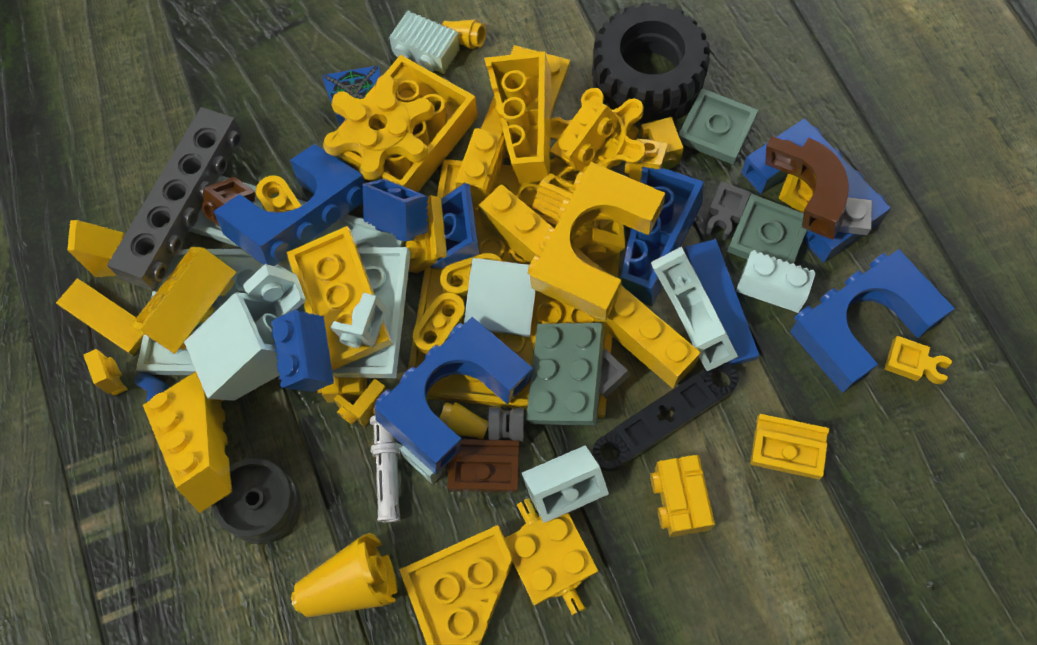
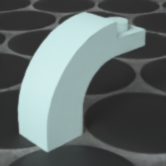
[651,247,738,371]

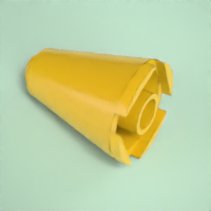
[291,533,398,617]

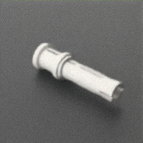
[370,416,402,522]

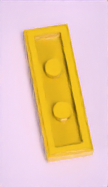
[56,278,144,356]

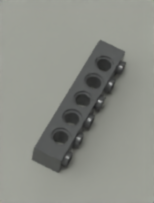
[107,107,243,292]

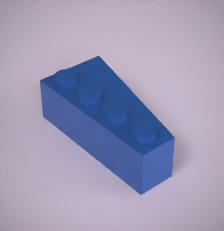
[621,167,704,306]

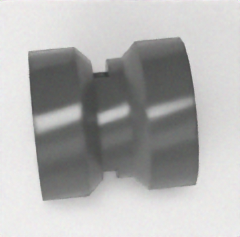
[488,407,524,442]

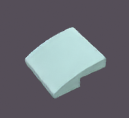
[464,258,536,337]

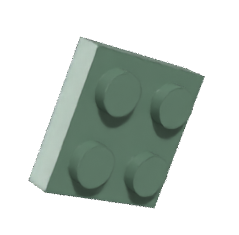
[678,88,758,165]
[727,194,807,264]

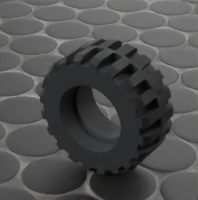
[592,3,711,123]

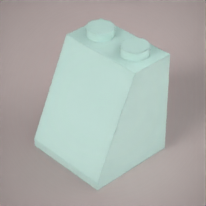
[184,292,280,401]

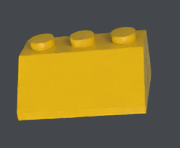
[131,247,236,354]

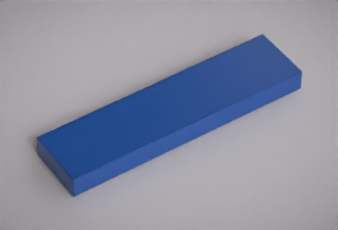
[684,239,759,366]

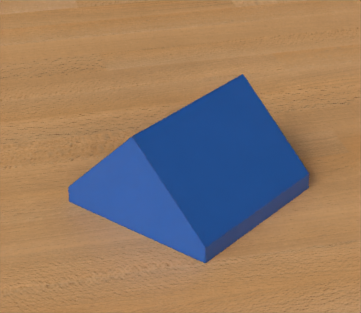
[430,183,480,269]

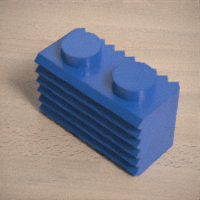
[363,179,429,241]
[271,310,334,392]

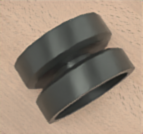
[212,458,302,545]

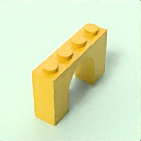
[527,162,665,322]

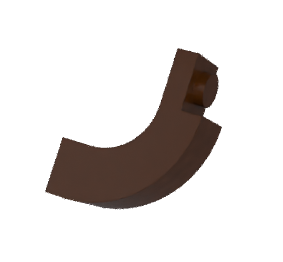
[765,136,849,240]

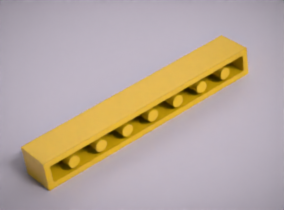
[479,184,701,389]

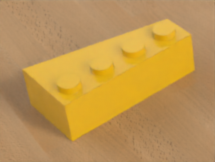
[484,51,551,183]
[143,371,232,513]

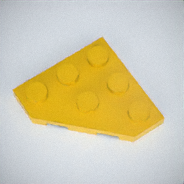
[399,525,514,645]

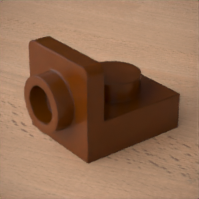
[202,176,255,227]

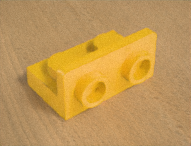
[550,100,619,171]

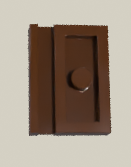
[447,439,519,493]

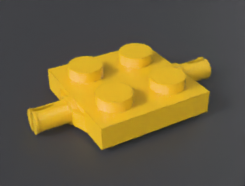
[505,499,599,616]

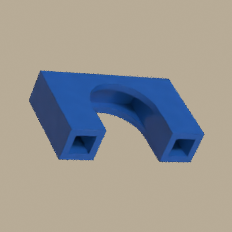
[741,118,891,263]
[213,144,365,267]
[790,249,955,393]
[374,317,533,475]

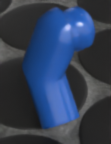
[134,372,169,402]

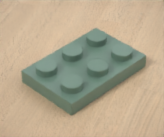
[526,323,605,425]

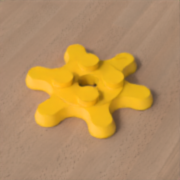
[323,75,435,180]
[550,88,646,179]

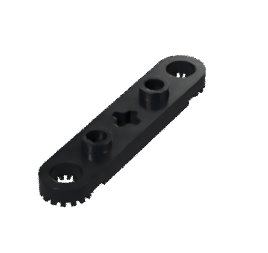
[592,363,739,471]

